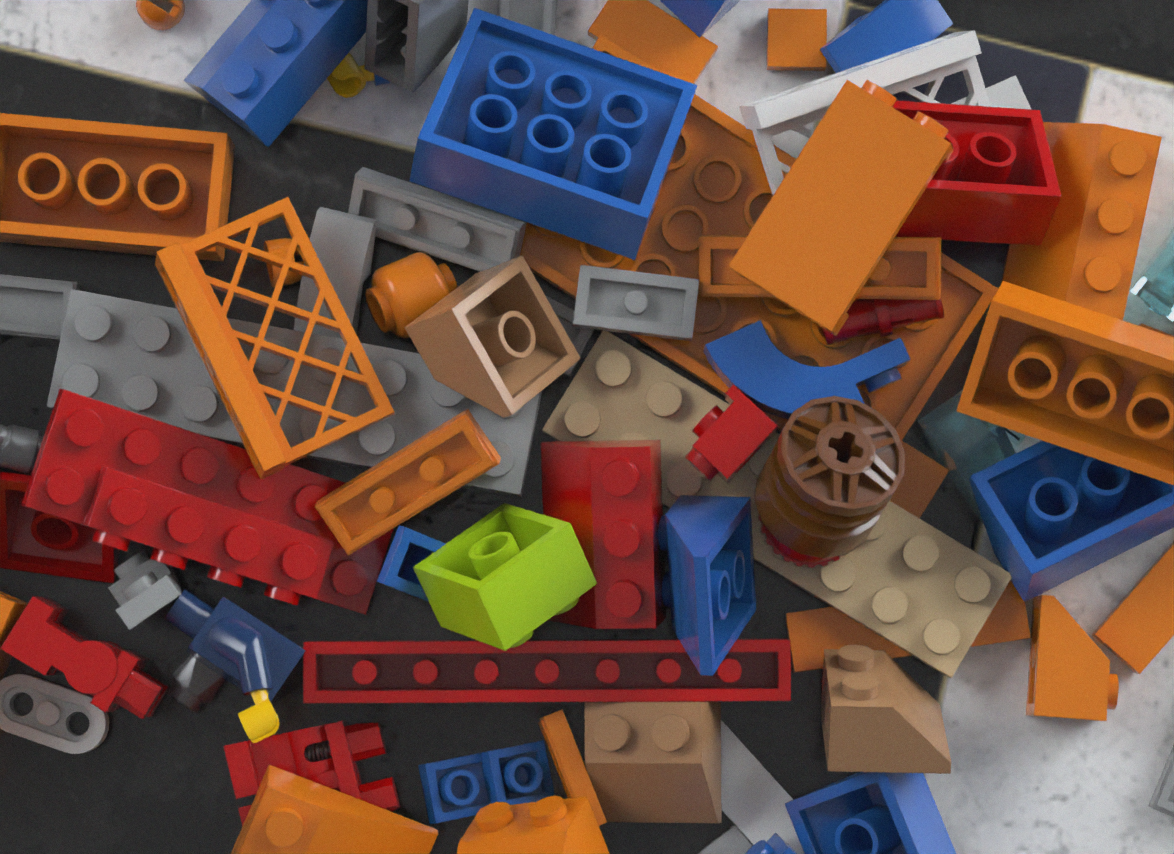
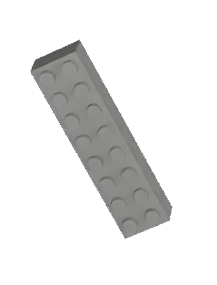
[47,289,542,499]

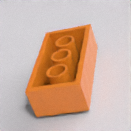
[0,113,235,262]
[956,281,1174,485]

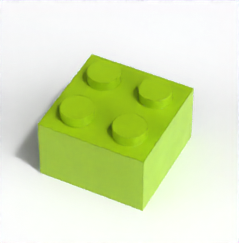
[413,503,597,651]

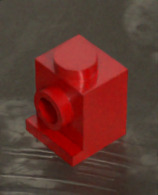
[684,384,778,484]

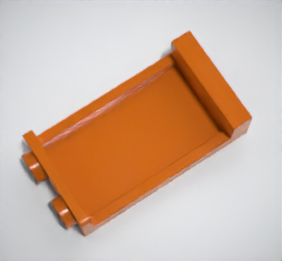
[728,80,953,336]

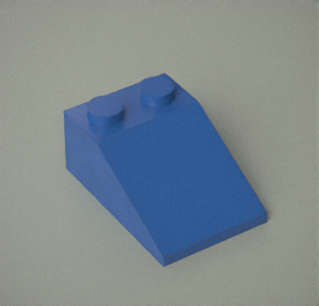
[658,495,756,676]

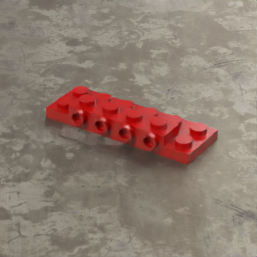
[21,389,394,615]

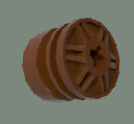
[755,396,905,558]

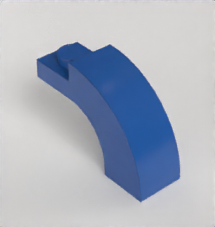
[703,320,911,419]

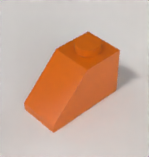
[1026,595,1119,721]

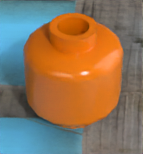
[365,252,457,339]

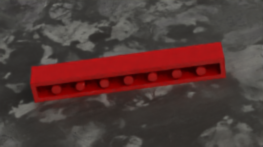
[303,639,791,703]

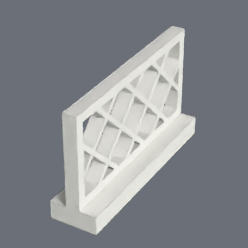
[739,30,991,195]

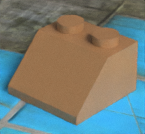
[404,255,581,418]
[821,645,952,774]
[585,702,722,823]

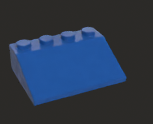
[409,8,697,260]

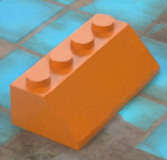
[1000,122,1162,320]

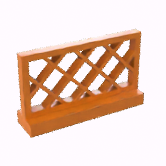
[155,197,395,480]

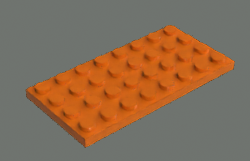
[520,34,998,441]

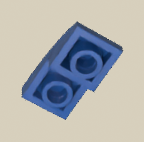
[820,0,953,73]
[418,740,555,824]

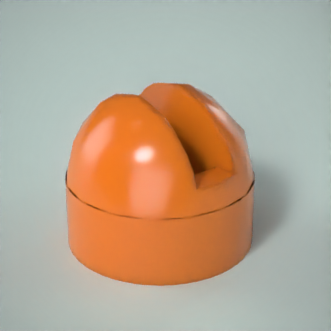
[136,0,185,30]
[264,238,304,288]

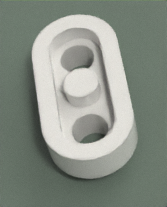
[0,674,109,754]

